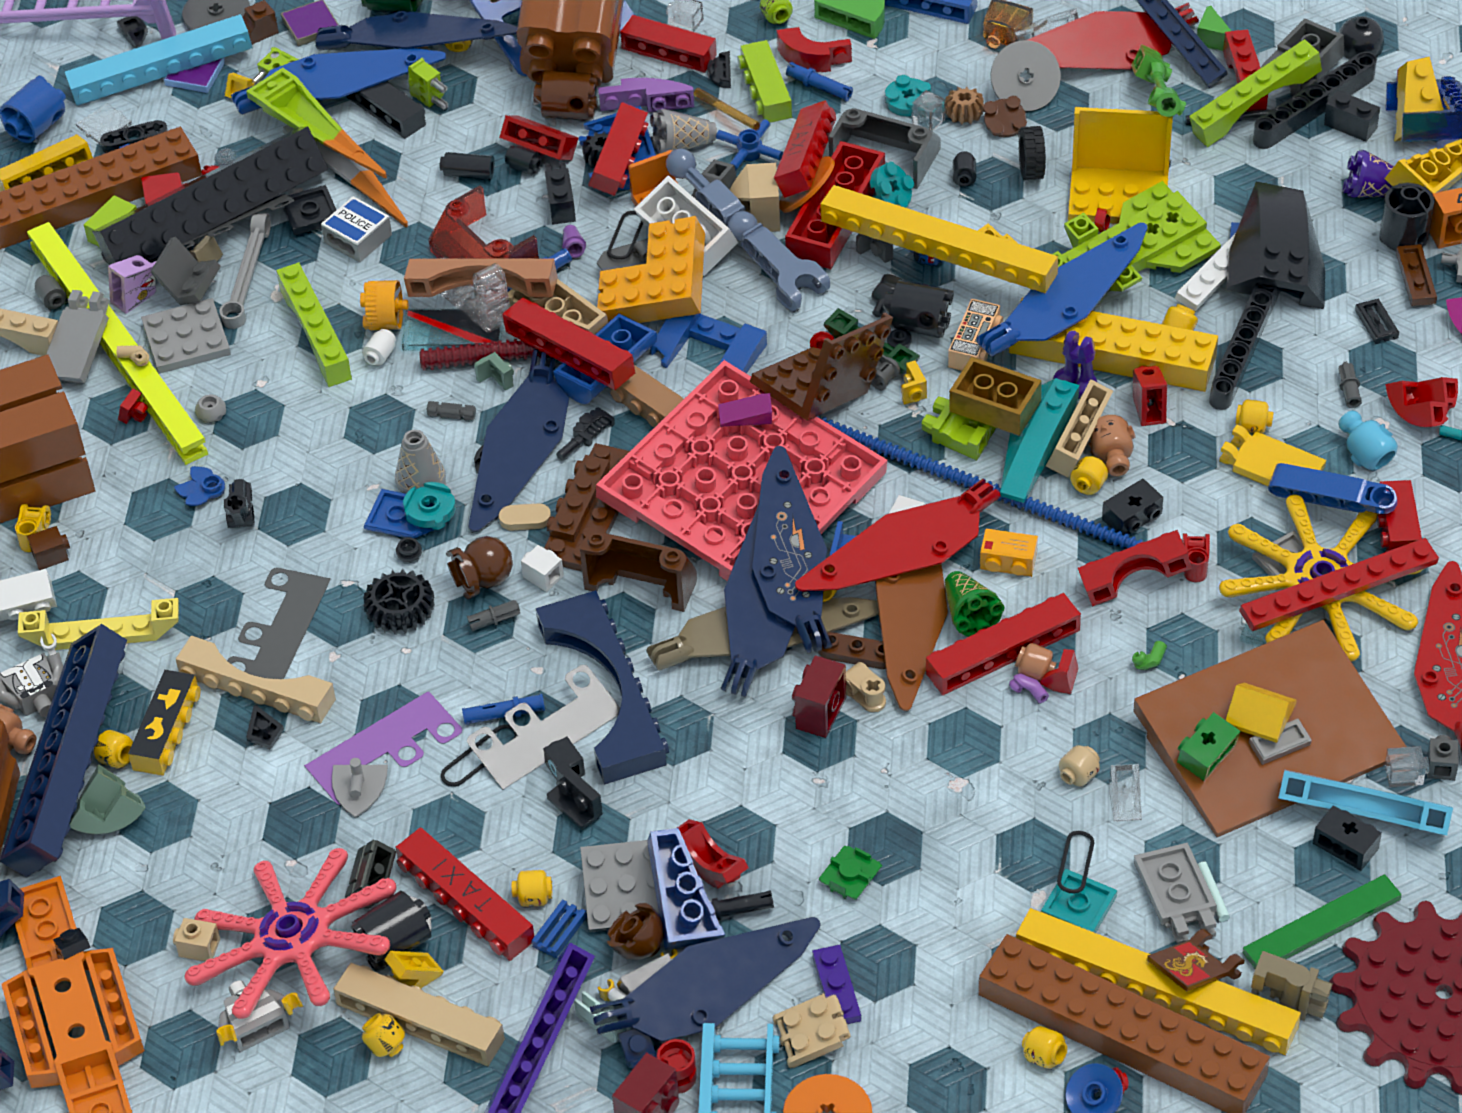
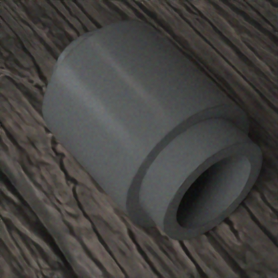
[34,275,67,309]

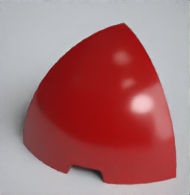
[1385,377,1458,427]

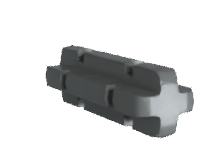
[426,401,476,420]

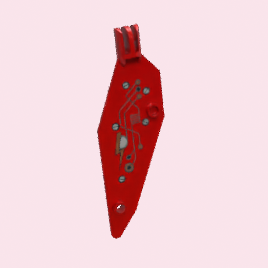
[1414,561,1462,753]

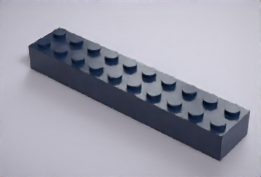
[0,624,127,877]

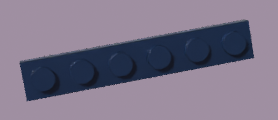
[1135,0,1228,88]

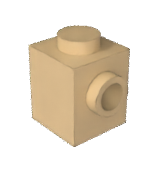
[173,918,220,961]

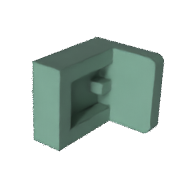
[474,352,514,391]

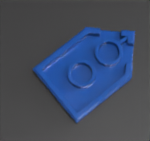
[363,489,446,538]

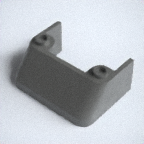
[828,108,941,189]

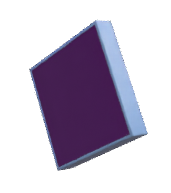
[164,58,225,93]

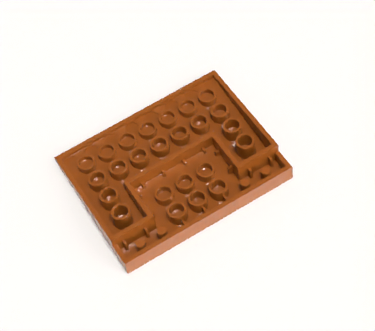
[1133,620,1409,837]

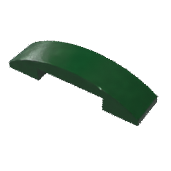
[823,308,920,374]

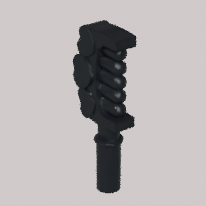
[556,407,615,461]

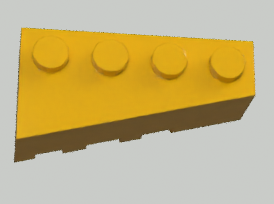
[1384,139,1462,194]

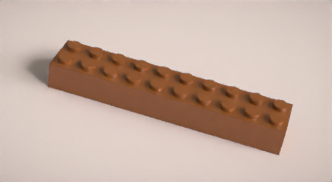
[0,126,202,250]
[979,934,1270,1113]

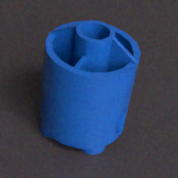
[0,75,66,143]

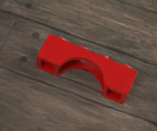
[1223,29,1268,111]
[1078,530,1192,607]

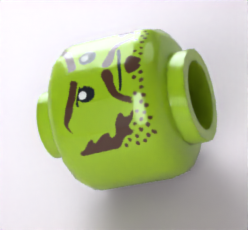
[760,0,793,24]

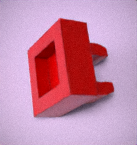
[118,389,148,424]

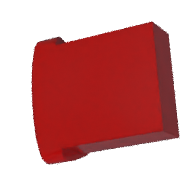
[1040,649,1079,694]

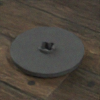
[182,0,250,30]

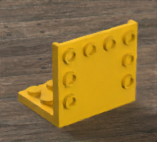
[1068,107,1173,224]

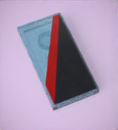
[401,309,504,350]

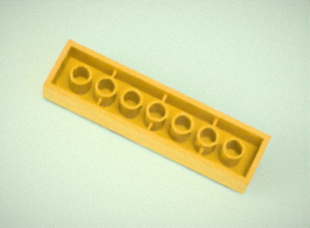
[1009,297,1218,392]

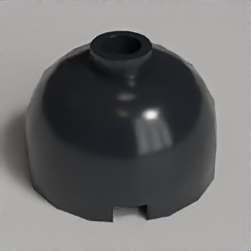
[1338,16,1384,59]

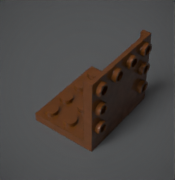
[750,312,893,421]

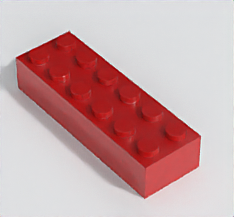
[785,141,885,269]

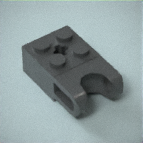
[1261,18,1344,96]

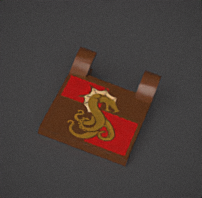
[1147,929,1245,992]

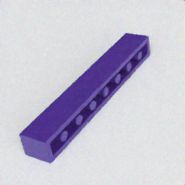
[484,942,595,1113]

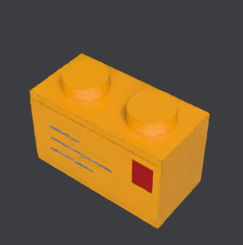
[980,529,1038,577]

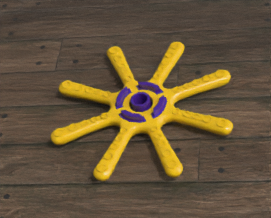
[1219,494,1423,662]

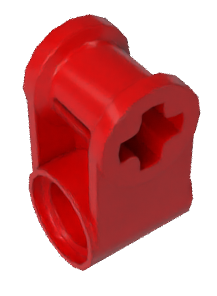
[1182,533,1210,582]

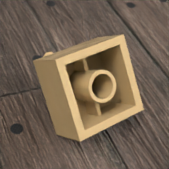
[730,163,780,232]

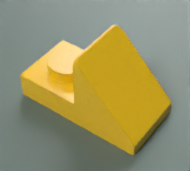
[384,951,444,988]

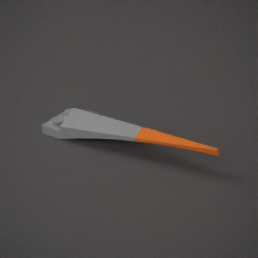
[283,111,408,228]

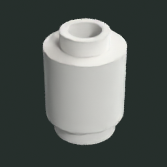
[362,329,396,366]

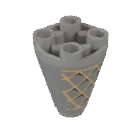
[650,109,717,154]
[395,430,446,494]

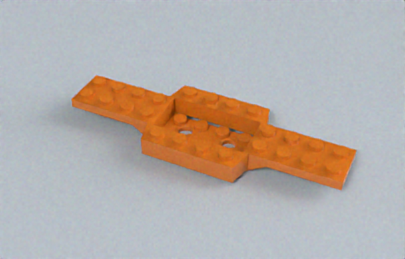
[1,876,145,1113]

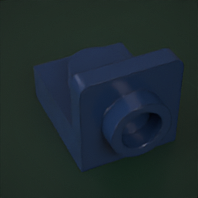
[617,1028,657,1068]

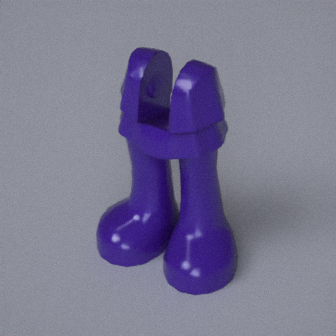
[1053,331,1097,399]

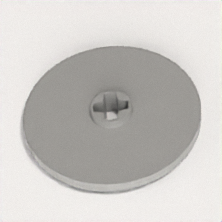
[990,40,1061,111]

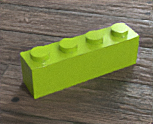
[737,40,792,123]

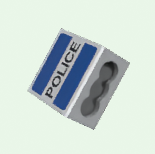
[321,196,392,262]

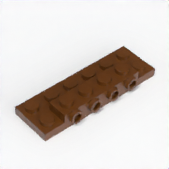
[544,443,630,572]

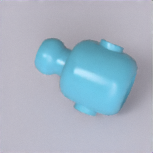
[1338,410,1398,471]

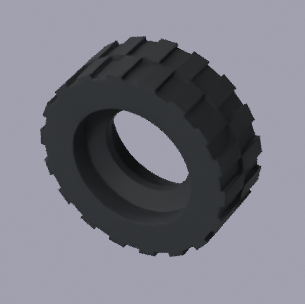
[1018,126,1046,180]

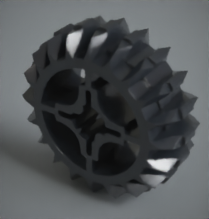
[363,569,435,634]

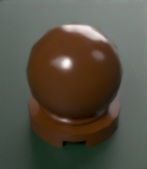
[446,536,513,599]

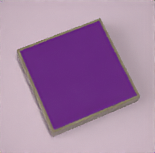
[281,0,339,46]

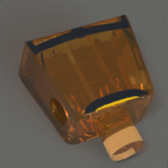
[983,0,1033,48]

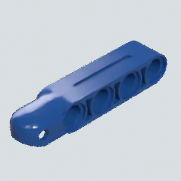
[1268,463,1398,514]

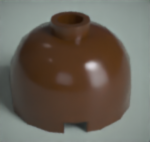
[607,903,664,961]

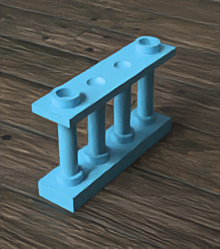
[699,1023,780,1113]

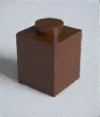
[27,526,70,570]

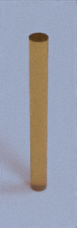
[694,88,760,131]

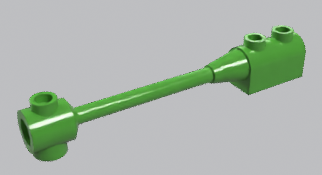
[1131,44,1186,117]

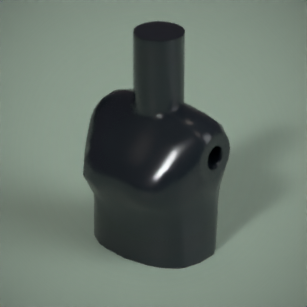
[871,274,903,317]

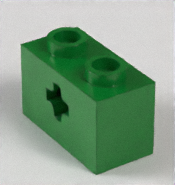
[1177,712,1240,781]

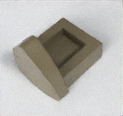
[189,235,223,262]

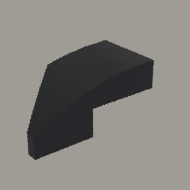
[117,16,148,49]

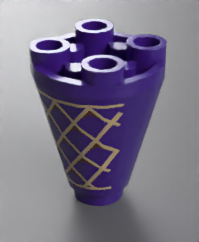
[1342,150,1394,197]

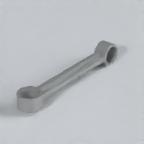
[219,213,271,329]

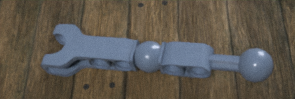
[666,148,830,312]

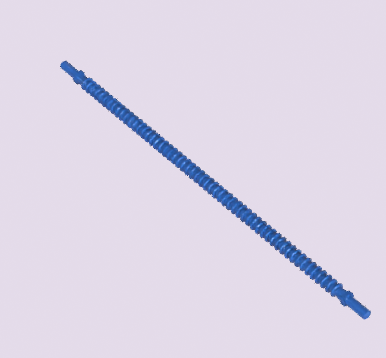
[817,415,1143,549]

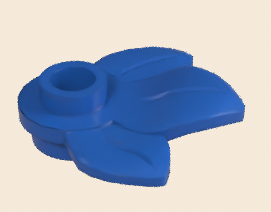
[174,466,226,506]

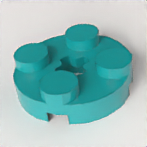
[885,75,932,117]
[870,162,914,207]
[403,482,456,530]

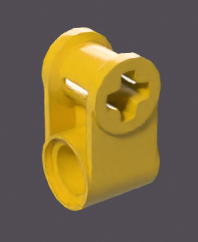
[15,504,51,552]

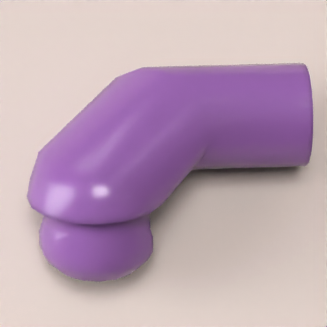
[1009,673,1049,703]

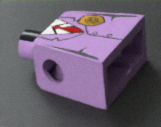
[108,255,156,314]

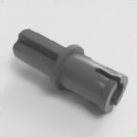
[1338,361,1362,408]
[467,600,520,632]

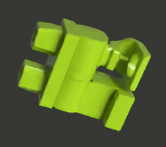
[922,396,996,461]

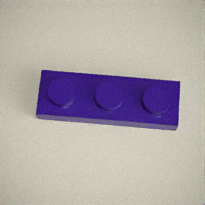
[812,944,862,1024]

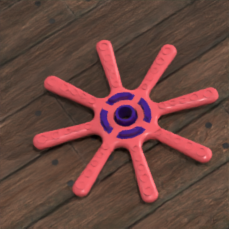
[184,848,397,1019]

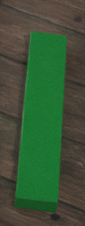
[1242,874,1402,969]

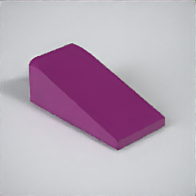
[718,393,772,427]

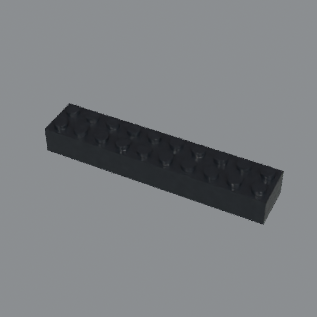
[92,126,328,265]

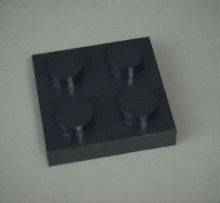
[281,185,337,236]

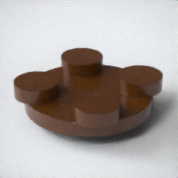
[983,96,1027,137]

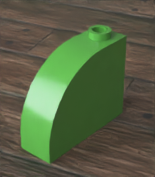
[814,0,885,39]

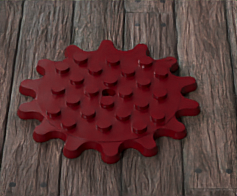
[1329,901,1462,1095]

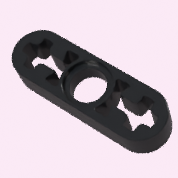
[100,120,168,153]

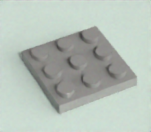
[141,298,231,374]
[580,840,659,932]

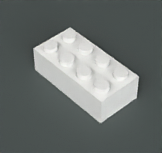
[634,176,739,276]

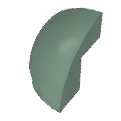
[69,764,145,834]

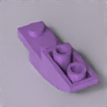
[598,78,694,112]

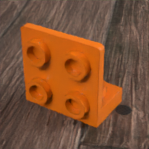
[629,150,678,206]

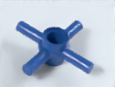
[716,119,783,171]

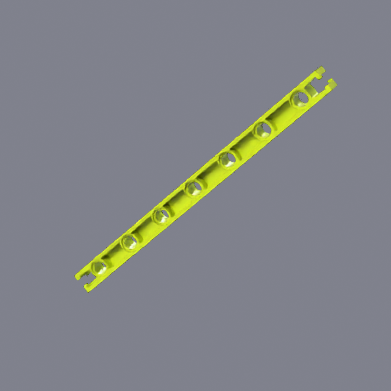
[27,222,208,465]

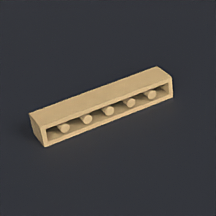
[333,963,505,1067]

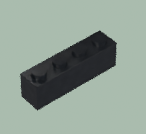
[345,81,426,139]

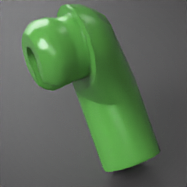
[1132,641,1167,670]

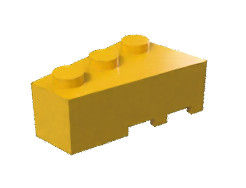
[1394,57,1448,142]

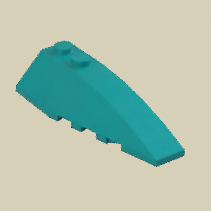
[1000,378,1080,503]

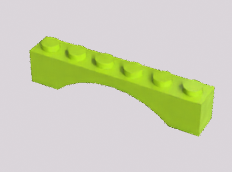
[1189,39,1322,147]
[276,263,352,387]

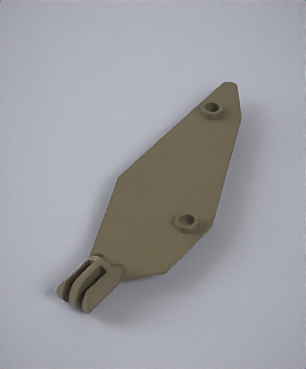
[646,597,879,671]

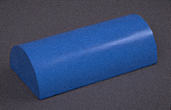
[553,314,657,404]

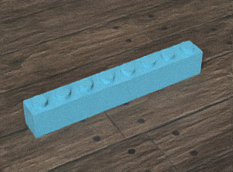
[65,14,253,106]

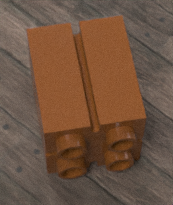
[0,354,96,523]

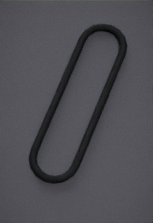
[607,211,643,260]
[441,724,518,786]
[1057,830,1095,894]

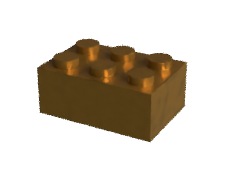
[949,357,1042,436]

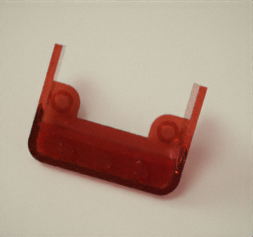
[428,185,539,295]

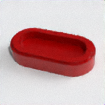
[1094,208,1111,234]

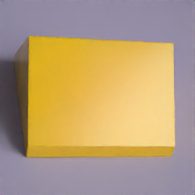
[1226,683,1297,743]

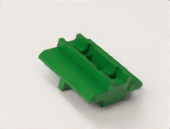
[818,845,882,900]

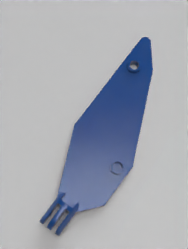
[231,48,446,115]
[976,223,1147,357]

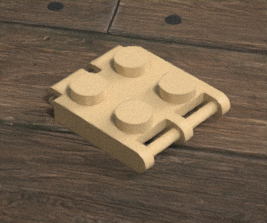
[772,994,851,1068]

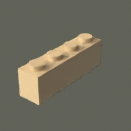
[1046,379,1113,478]

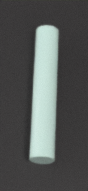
[1198,862,1230,922]

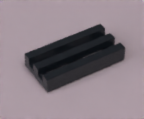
[1355,298,1399,344]

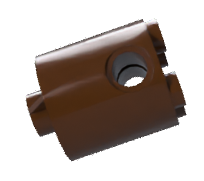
[534,70,598,120]

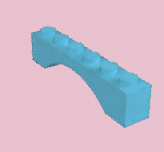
[1278,769,1453,835]

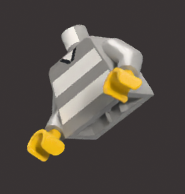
[216,980,303,1052]

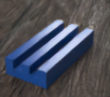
[532,899,587,959]

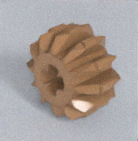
[944,86,984,125]

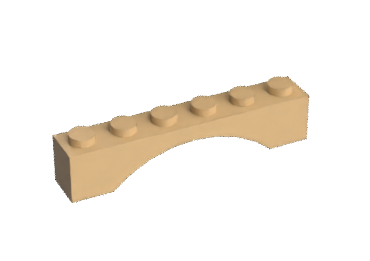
[0,308,58,356]
[176,636,336,723]

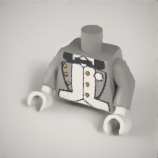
[0,634,63,717]

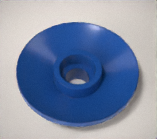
[1066,1063,1123,1113]

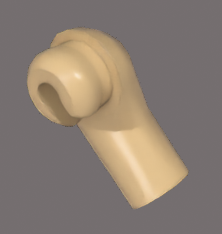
[116,346,149,366]

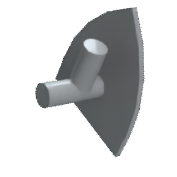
[332,758,388,818]

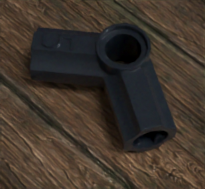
[224,479,255,528]

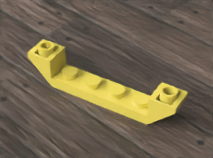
[18,598,179,650]

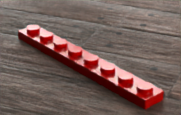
[1239,538,1439,632]

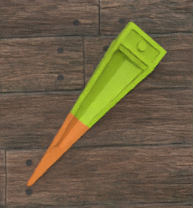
[246,68,387,179]

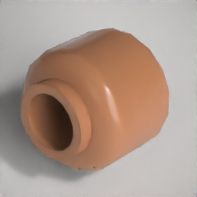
[1014,643,1056,683]

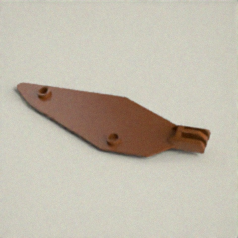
[875,564,948,711]

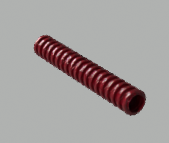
[419,338,551,371]

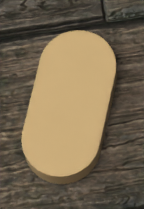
[499,503,551,531]

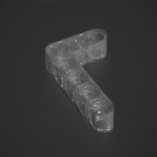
[440,257,510,333]

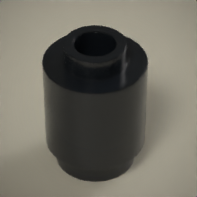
[505,145,542,175]
[952,151,977,186]

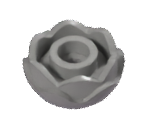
[195,395,226,423]

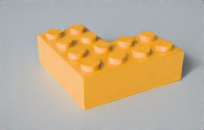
[597,216,705,323]

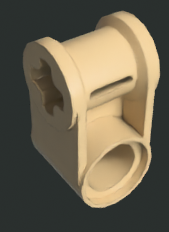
[846,662,886,712]

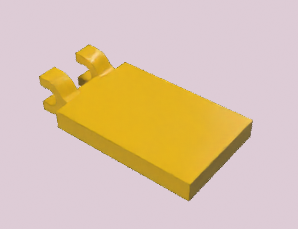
[1219,425,1326,486]

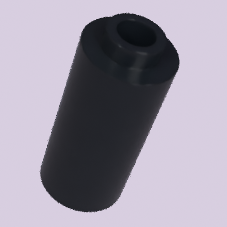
[439,152,495,180]

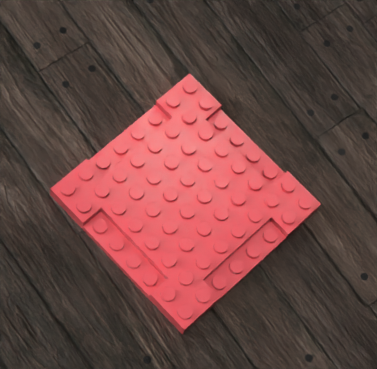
[596,360,887,581]

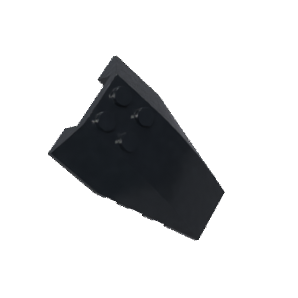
[1227,181,1325,309]

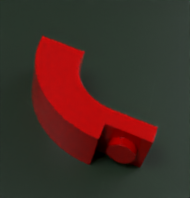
[776,27,852,72]
[677,819,749,889]

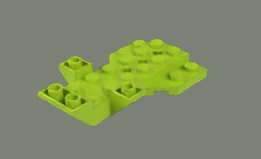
[1053,181,1221,292]

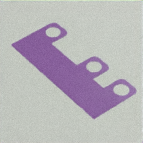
[304,691,462,805]

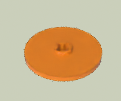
[779,156,835,213]
[783,1074,872,1113]

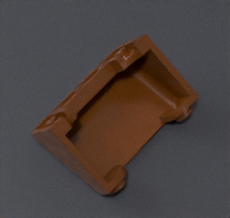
[580,532,697,612]

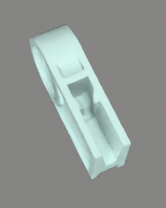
[574,991,626,1043]

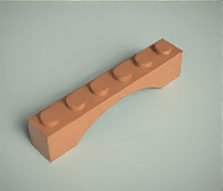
[404,259,558,297]

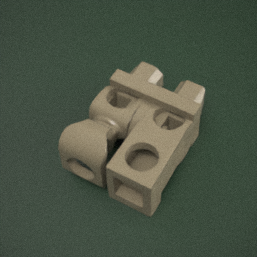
[1251,951,1332,1021]

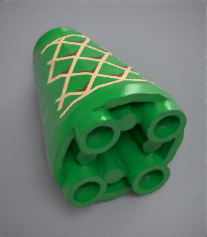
[945,571,1005,637]

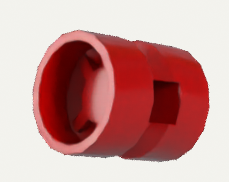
[657,1039,697,1094]

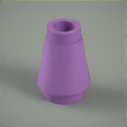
[562,225,586,258]

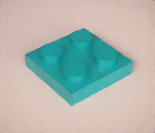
[1041,869,1117,933]

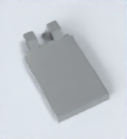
[46,290,110,383]
[1134,842,1217,944]

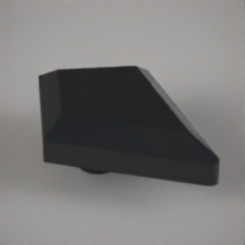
[246,705,284,749]

